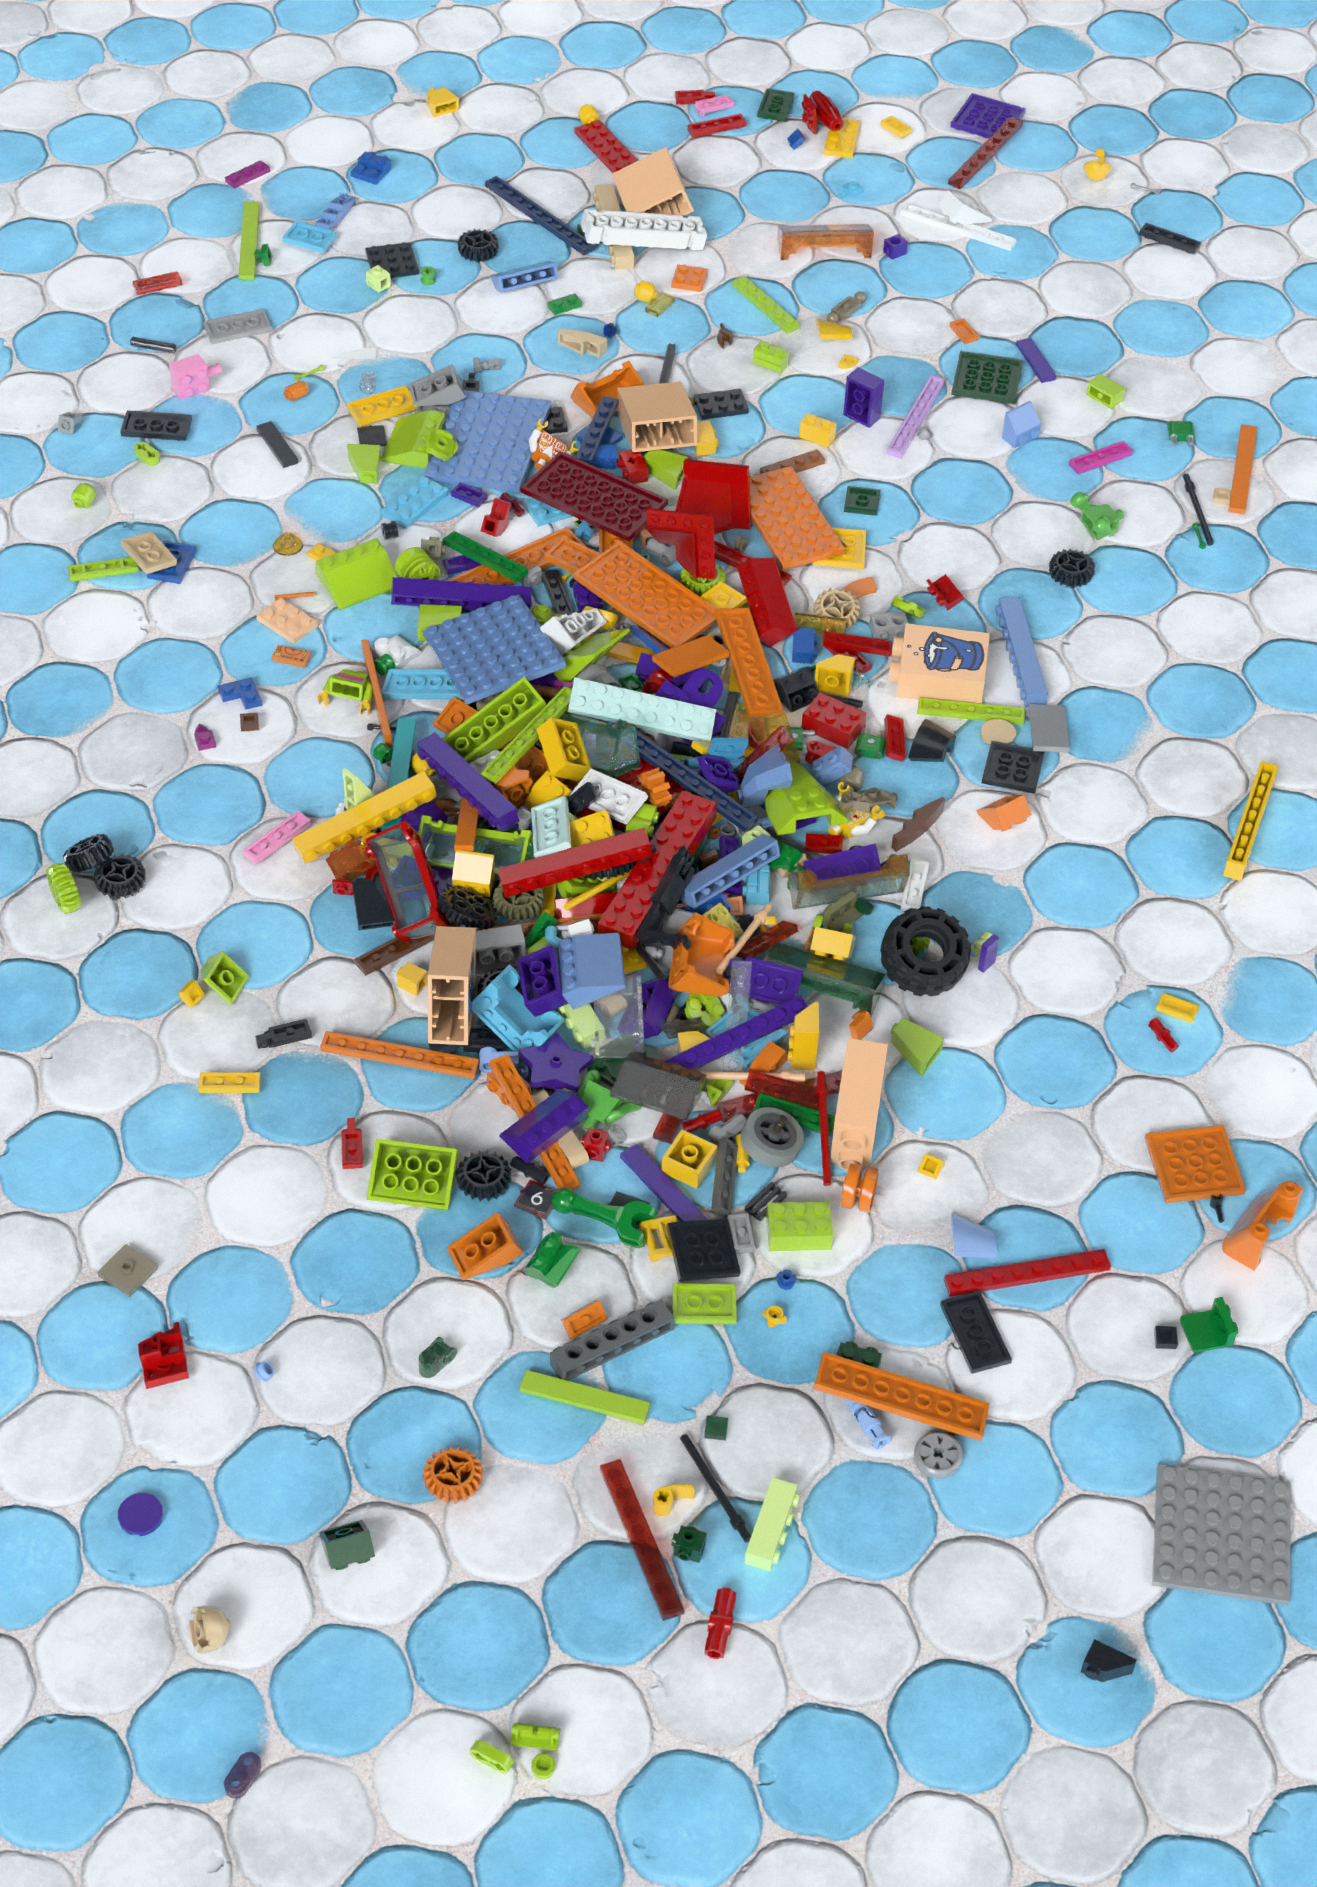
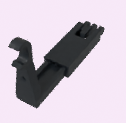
[636,846,695,950]

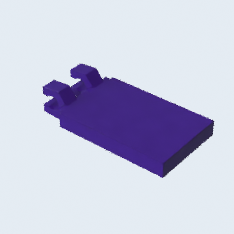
[725,957,804,1006]

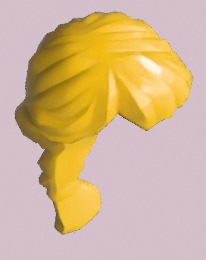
[1083,149,1111,181]

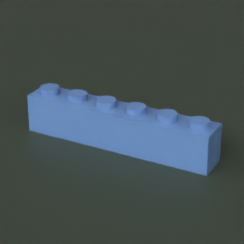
[680,834,780,909]

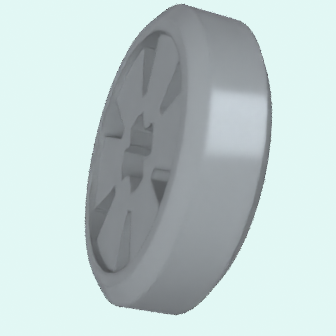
[914,1432,963,1479]

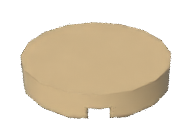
[980,719,1016,745]

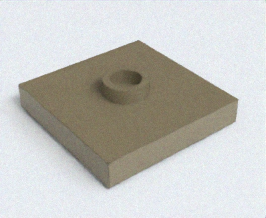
[97,1244,158,1297]

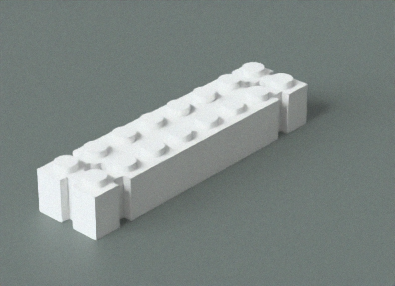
[580,209,707,250]

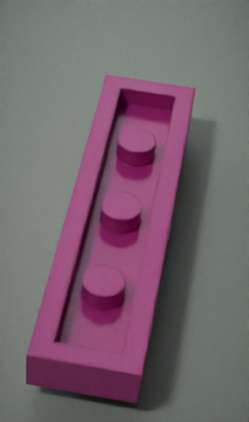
[1069,441,1133,474]

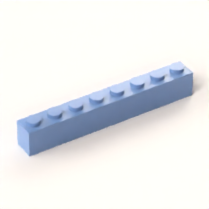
[995,597,1048,707]

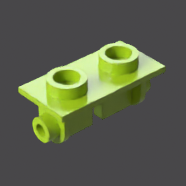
[510,1722,561,1751]

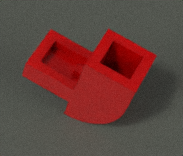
[480,498,512,537]

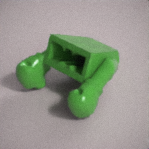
[1070,492,1124,540]
[577,1070,645,1130]

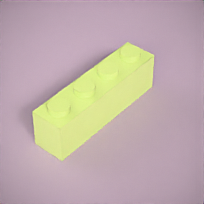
[557,1003,605,1049]
[744,1477,800,1571]

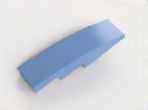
[315,194,356,230]

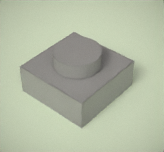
[524,566,542,587]

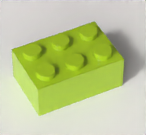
[766,1201,833,1251]

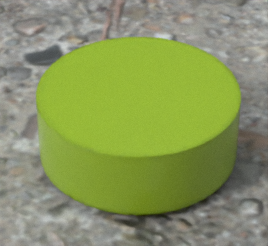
[532,1753,555,1779]

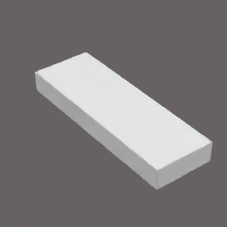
[901,858,929,911]

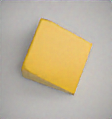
[917,1153,945,1179]

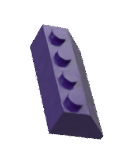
[499,1090,589,1164]

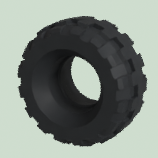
[880,906,971,997]

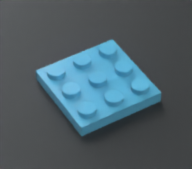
[704,1000,787,1070]

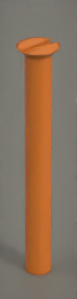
[274,592,315,601]

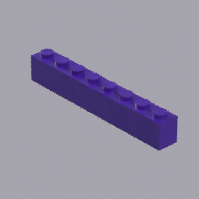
[391,577,531,610]
[417,732,519,832]

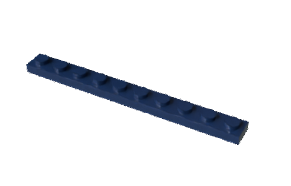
[485,176,595,255]
[608,719,758,832]

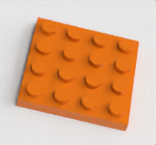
[1144,1125,1246,1204]

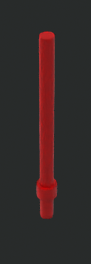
[816,1071,831,1186]

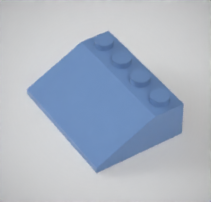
[558,933,626,1010]

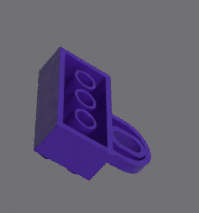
[655,670,726,745]

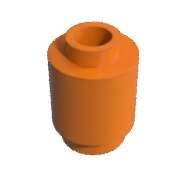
[284,381,309,402]

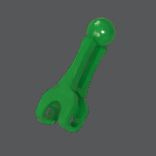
[552,1187,657,1248]

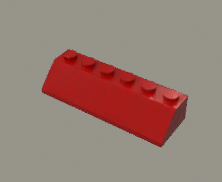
[737,558,798,648]

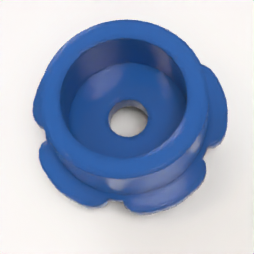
[776,1270,797,1290]

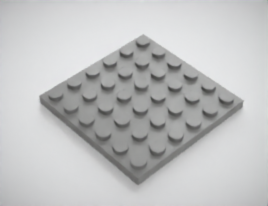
[1152,1464,1291,1605]

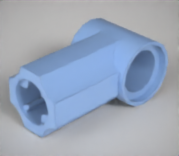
[479,1047,518,1073]

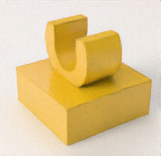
[178,980,205,1007]

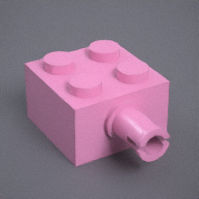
[169,354,222,400]

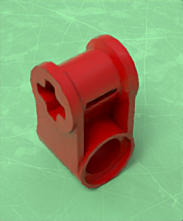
[805,740,836,765]

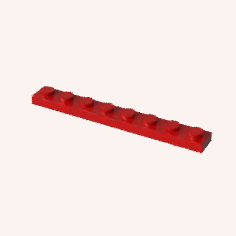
[944,1249,1111,1297]

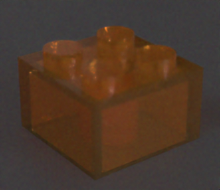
[325,839,376,881]

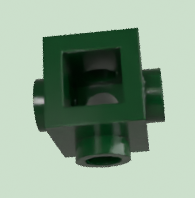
[671,1525,707,1563]

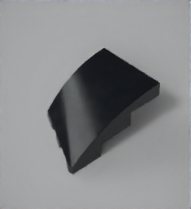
[908,719,956,762]

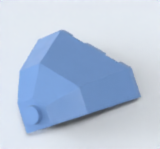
[737,745,793,807]

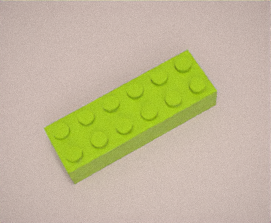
[442,677,546,763]

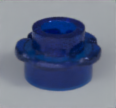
[603,323,617,338]

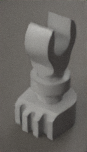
[473,357,501,373]
[517,808,532,834]

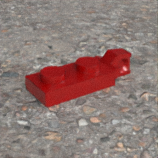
[675,90,715,105]
[341,1118,363,1169]

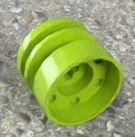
[395,547,440,580]

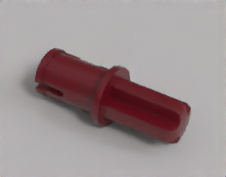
[499,492,525,517]

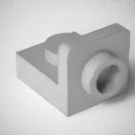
[58,412,83,435]

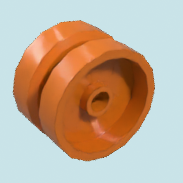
[841,1163,879,1213]

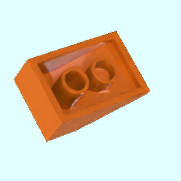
[447,1212,524,1280]

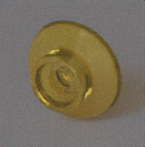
[273,532,303,556]

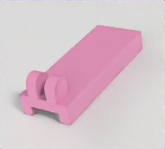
[695,95,735,117]

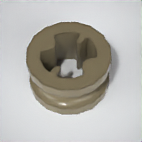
[733,536,748,553]

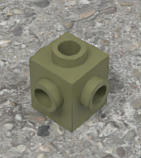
[421,537,446,562]

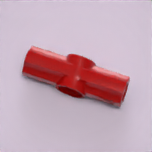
[704,1587,736,1660]

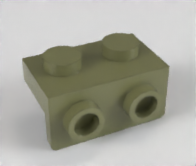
[823,891,862,932]

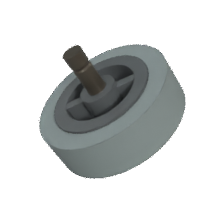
[740,1107,804,1168]

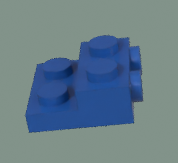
[350,151,391,185]

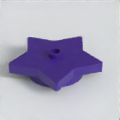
[518,1033,594,1092]

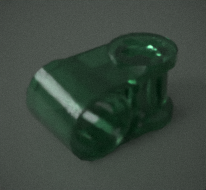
[419,1337,457,1378]

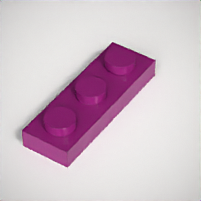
[225,160,270,189]

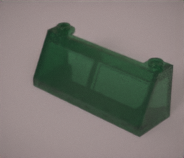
[763,942,886,1017]

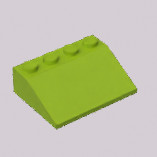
[381,410,445,469]
[315,538,397,611]
[553,628,630,682]
[367,1139,460,1210]

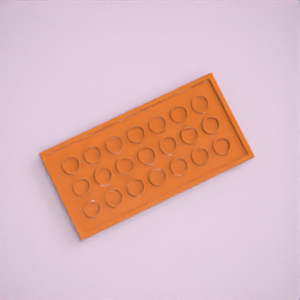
[750,466,845,570]
[573,541,717,648]

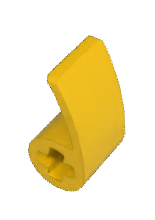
[652,1484,695,1516]

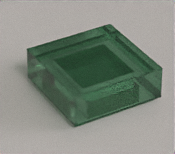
[704,1415,728,1441]

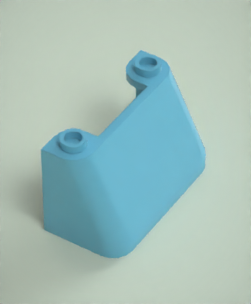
[471,964,565,1053]

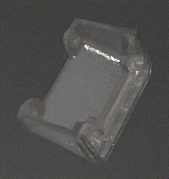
[591,974,644,1058]

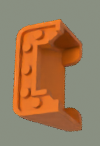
[570,360,645,419]
[668,912,735,997]
[1222,1181,1304,1271]

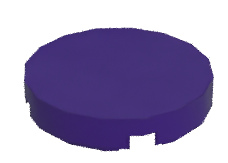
[118,1493,163,1536]

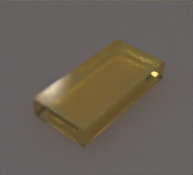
[645,292,675,317]

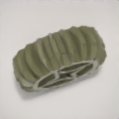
[493,883,545,922]

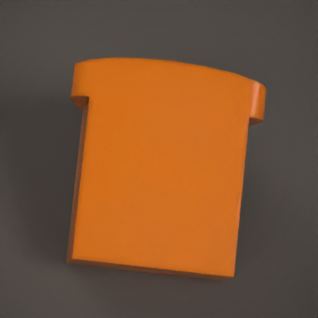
[849,1010,873,1040]

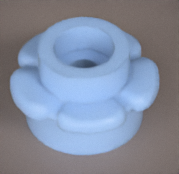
[254,1361,274,1382]

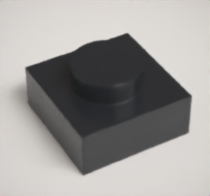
[1154,1326,1178,1349]

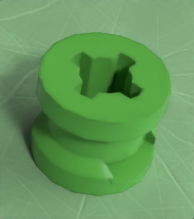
[420,266,436,286]

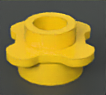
[762,1306,787,1328]

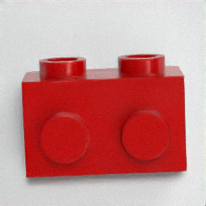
[926,574,964,611]

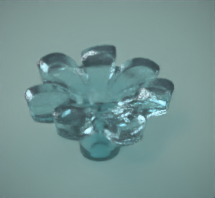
[852,669,872,689]

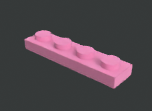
[243,811,311,865]

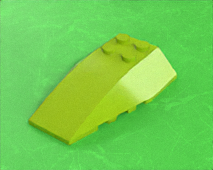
[765,761,849,835]

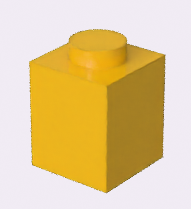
[396,962,428,996]

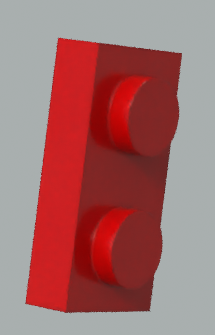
[805,833,843,854]

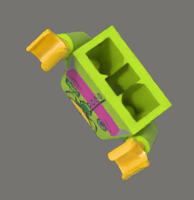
[317,669,373,715]

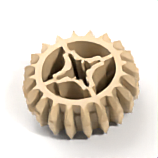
[813,587,861,632]

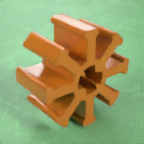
[638,768,672,807]

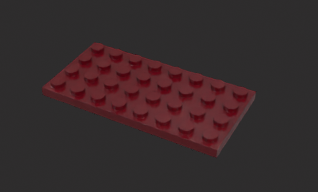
[520,451,668,542]

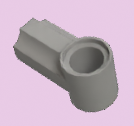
[646,538,676,567]
[708,1114,747,1146]

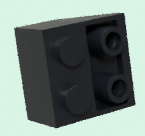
[773,666,819,712]

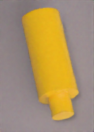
[735,1134,749,1173]

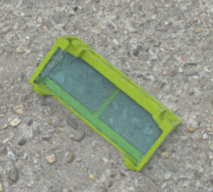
[413,815,534,875]

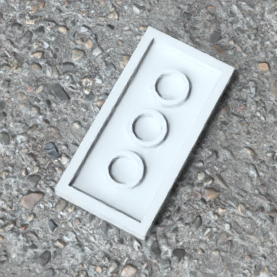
[569,769,648,825]

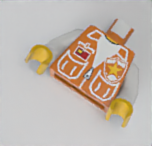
[529,418,580,470]

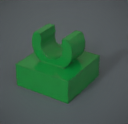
[254,244,273,266]

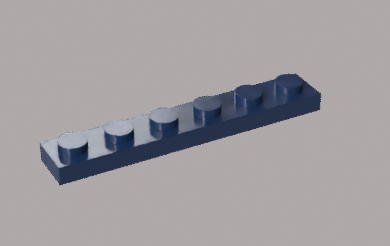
[576,396,618,465]

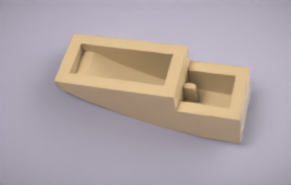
[558,329,607,358]

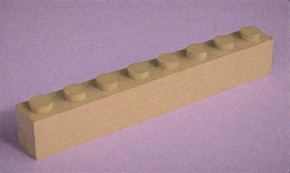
[592,184,634,270]

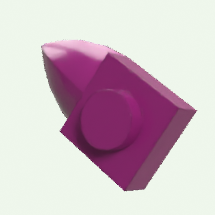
[194,723,216,751]

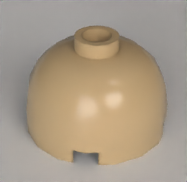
[189,1606,231,1654]

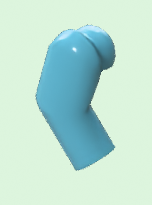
[545,925,562,948]

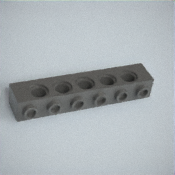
[550,1299,674,1381]

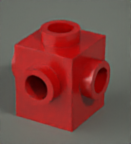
[581,1128,611,1162]

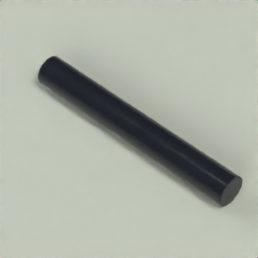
[810,691,863,708]

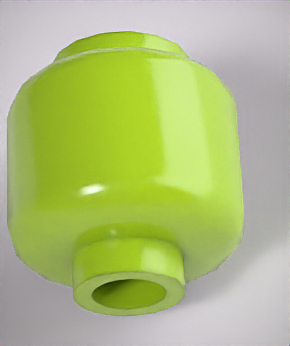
[71,483,96,508]

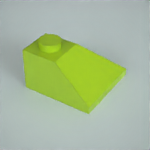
[200,951,250,1005]

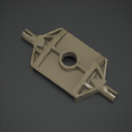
[839,787,898,813]

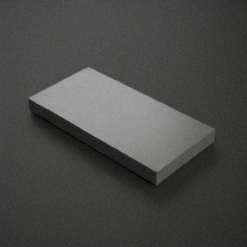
[203,309,273,344]
[1028,704,1070,753]

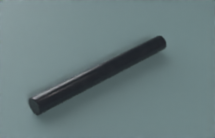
[635,942,665,981]

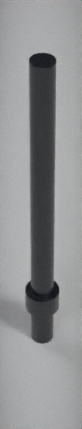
[1183,474,1214,546]
[680,1434,751,1543]

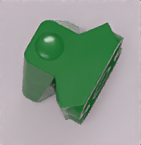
[524,1231,581,1288]

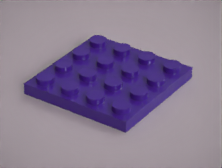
[950,93,1026,143]

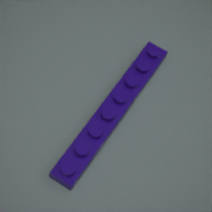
[660,995,808,1082]

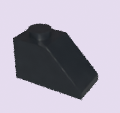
[1081,1639,1137,1682]

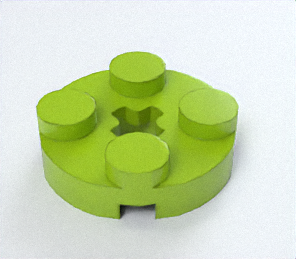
[425,429,458,461]
[891,595,925,619]
[685,993,724,1028]

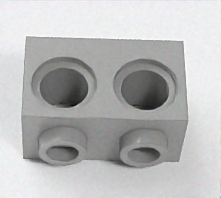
[869,611,908,640]

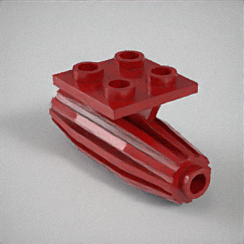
[802,90,843,135]

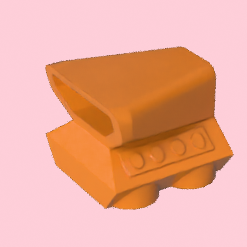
[491,766,533,808]

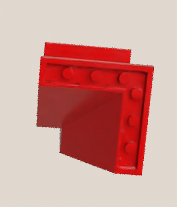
[645,459,752,580]

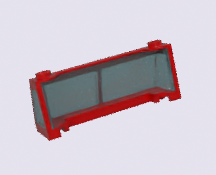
[365,820,451,942]

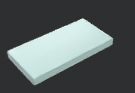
[531,796,571,858]

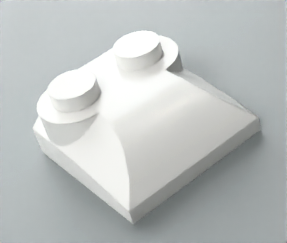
[371,634,421,669]

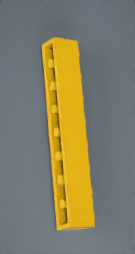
[1223,761,1279,881]
[292,771,437,864]

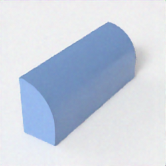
[491,261,559,292]

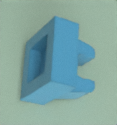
[574,520,594,542]

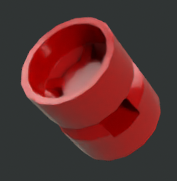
[642,669,672,695]

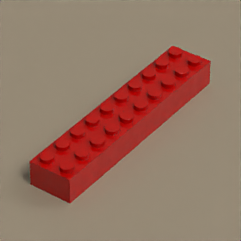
[598,791,717,950]

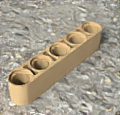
[531,1089,589,1169]

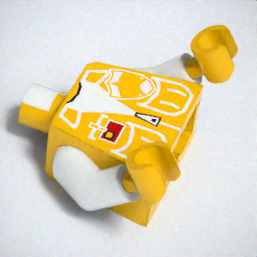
[828,782,885,839]

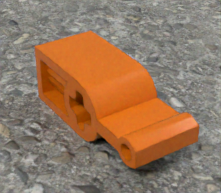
[739,1041,787,1093]

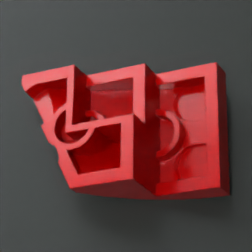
[138,1322,189,1389]

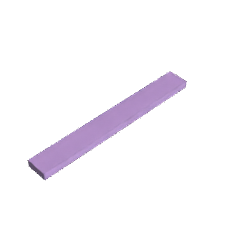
[886,375,946,458]

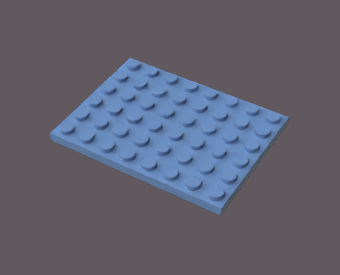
[423,390,552,492]
[422,594,566,705]

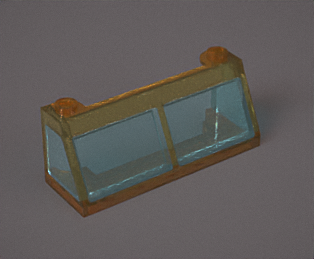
[787,854,910,910]

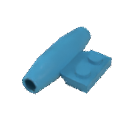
[683,738,754,777]

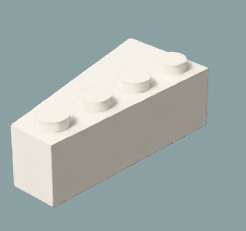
[540,608,607,656]

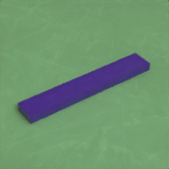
[620,1144,708,1222]

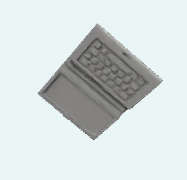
[640,908,694,974]

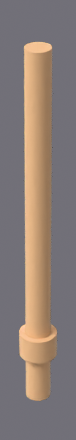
[716,904,772,974]
[685,1071,805,1083]

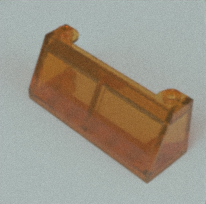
[777,224,874,260]

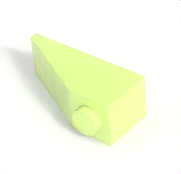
[342,768,374,810]

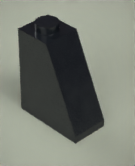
[352,878,395,931]

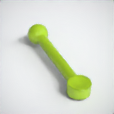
[294,365,325,381]

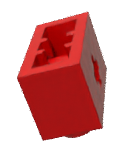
[617,449,648,484]

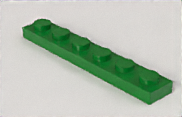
[443,531,528,582]

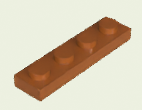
[760,449,825,474]

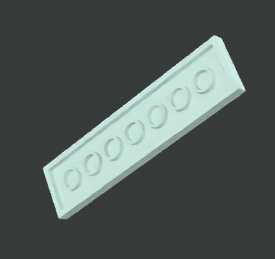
[568,677,716,742]

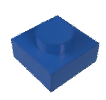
[787,129,805,150]

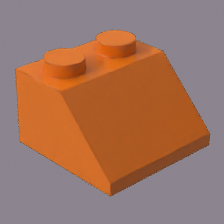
[976,795,1032,832]

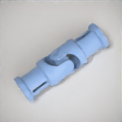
[841,1398,891,1449]

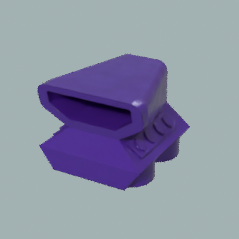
[691,754,739,794]

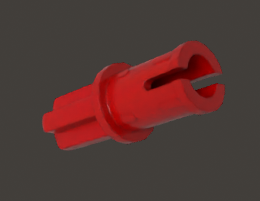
[1148,1018,1179,1052]
[682,1109,722,1133]

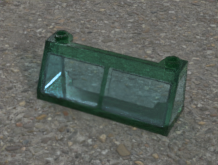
[542,709,641,778]

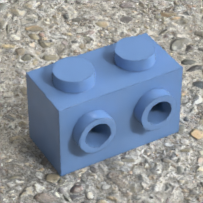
[812,746,853,787]

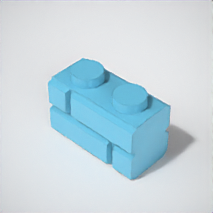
[742,865,770,905]

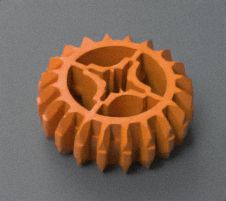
[423,1445,483,1504]

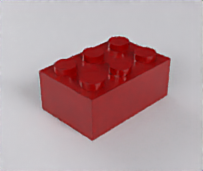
[801,692,867,749]

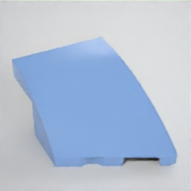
[951,1213,997,1258]

